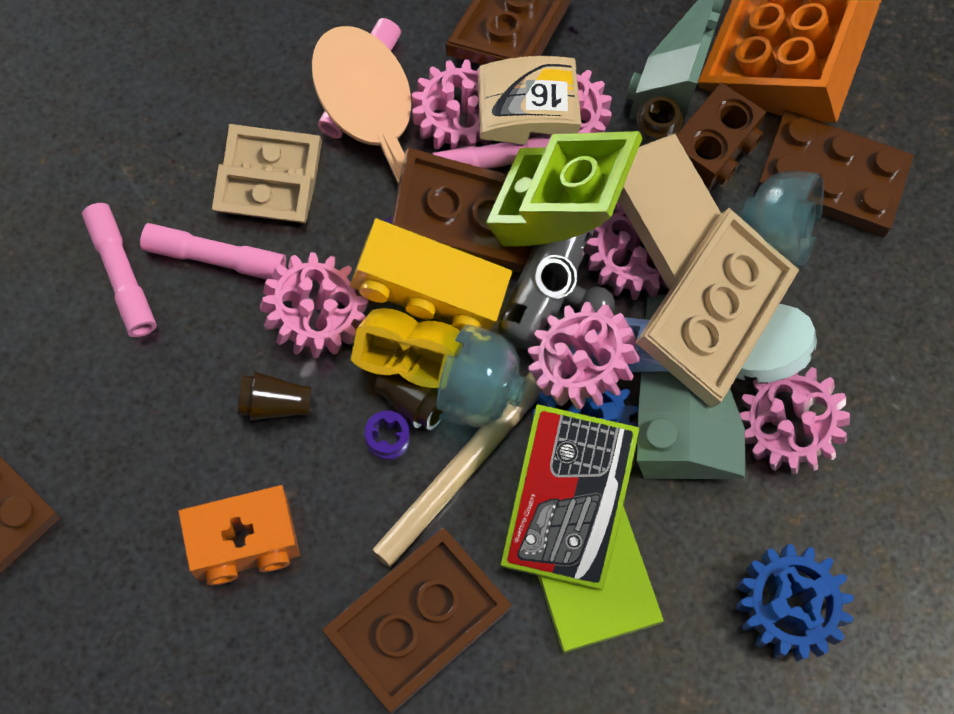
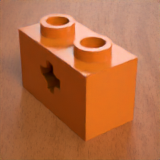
[178,485,300,585]

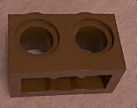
[676,82,766,192]

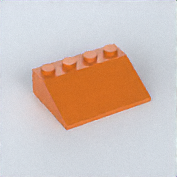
[698,0,881,123]

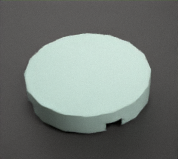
[736,304,817,383]

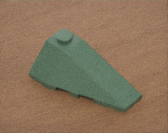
[626,0,725,131]
[637,294,745,479]

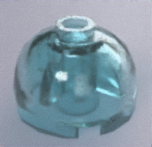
[742,171,824,266]
[437,324,527,428]

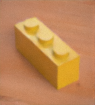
[350,218,512,337]

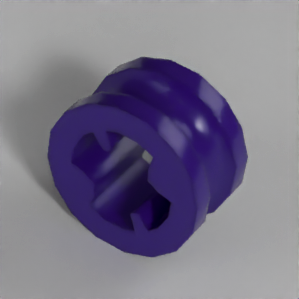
[365,411,410,460]

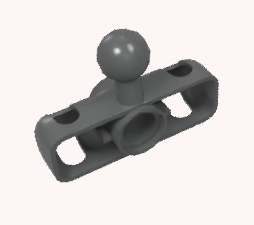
[498,229,615,350]

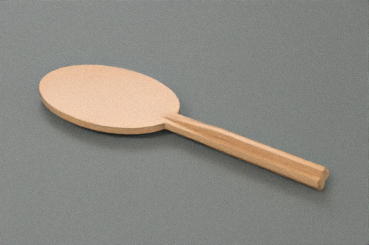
[312,26,411,184]

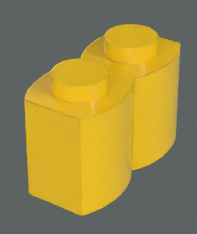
[351,308,465,388]

